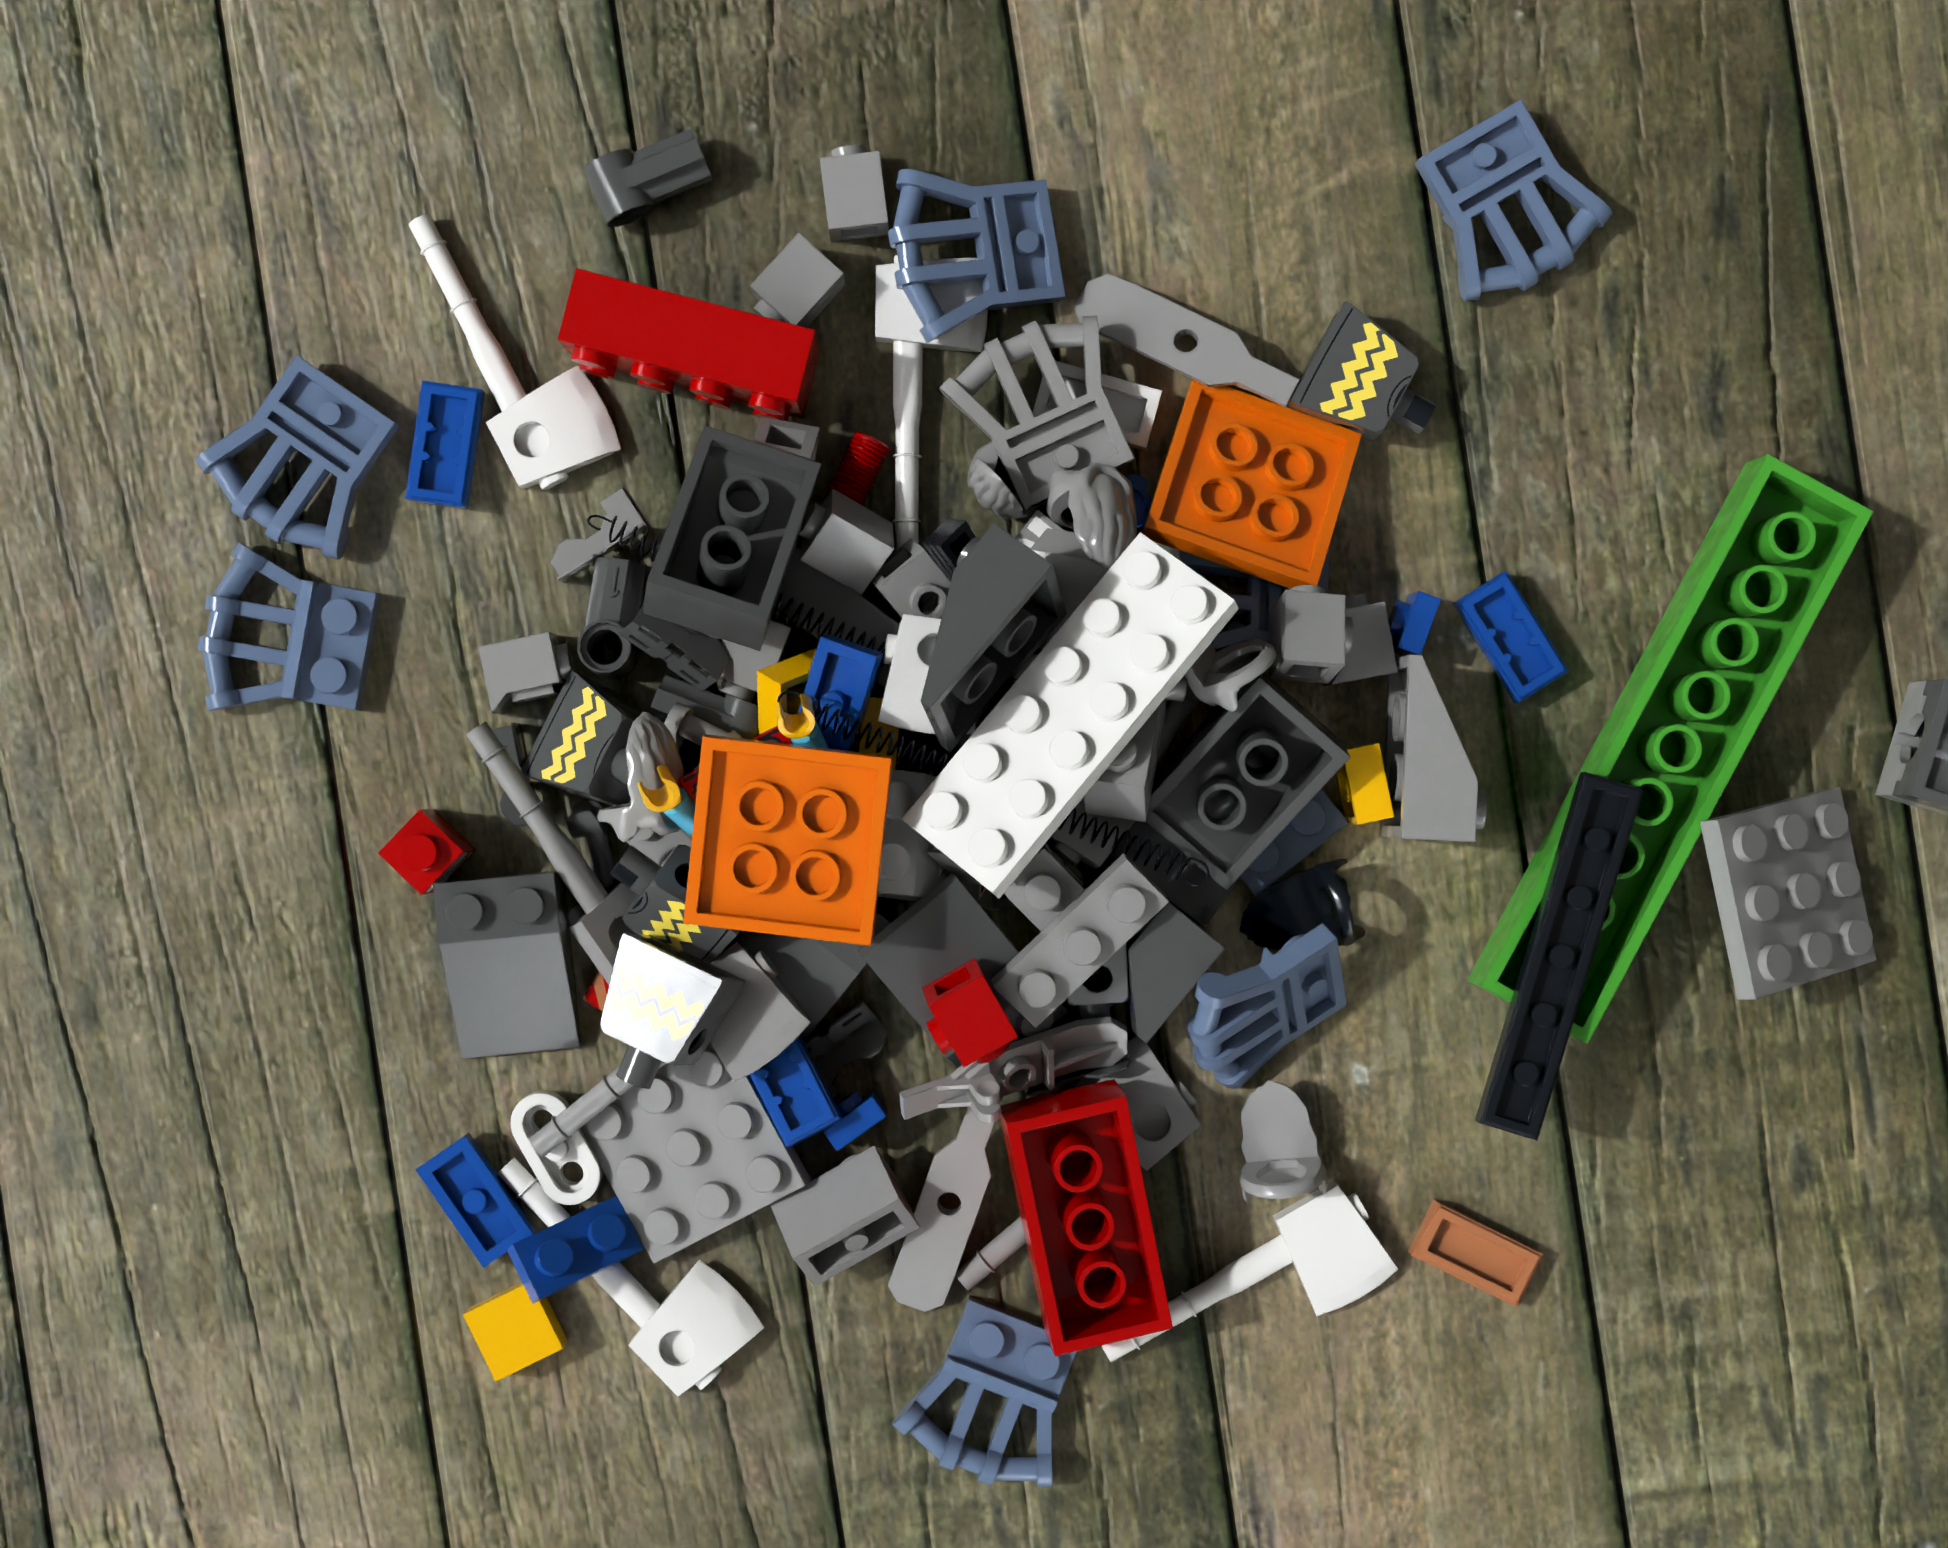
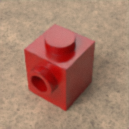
[922,958,1018,1067]

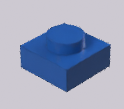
[1388,591,1441,656]
[823,1090,888,1151]

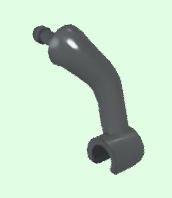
[566,800,617,940]

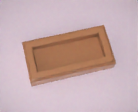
[1407,1199,1543,1307]

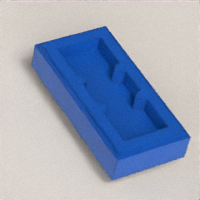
[405,381,485,509]
[1452,571,1569,703]
[750,1035,843,1148]

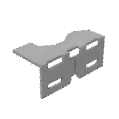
[551,488,648,583]

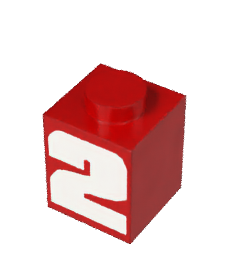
[378,809,477,895]

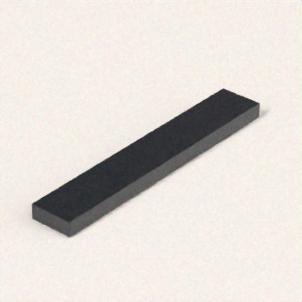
[1475,772,1644,1141]

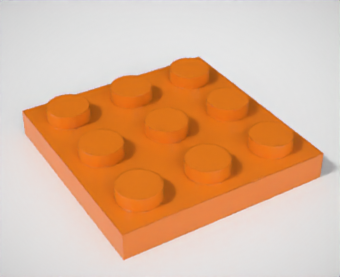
[1142,379,1362,589]
[683,734,893,946]

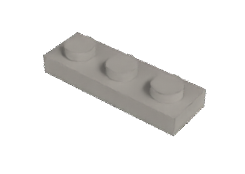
[991,853,1169,1028]

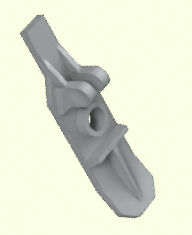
[1074,274,1300,408]
[899,1017,1127,1123]
[888,1097,1003,1312]

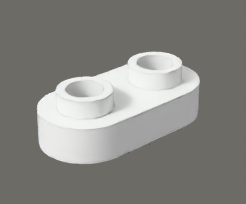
[510,1090,603,1205]

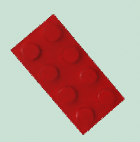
[557,268,821,421]
[1000,1079,1173,1356]

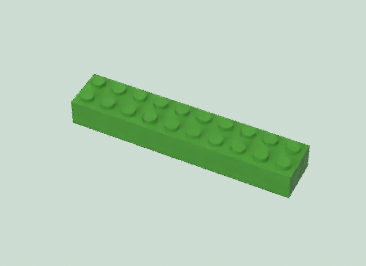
[1467,454,1874,1044]

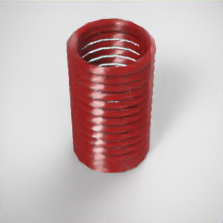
[827,431,890,505]

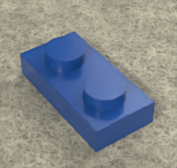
[798,634,884,751]
[416,1133,536,1268]
[507,1195,644,1304]

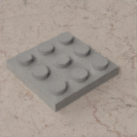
[1700,787,1877,1000]
[580,1043,811,1264]

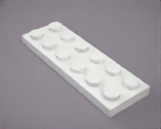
[902,532,1239,899]

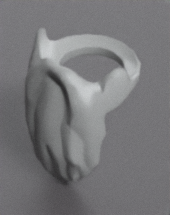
[967,441,1047,520]
[1047,463,1137,571]
[1184,639,1277,712]
[597,712,684,842]
[1240,1080,1327,1202]

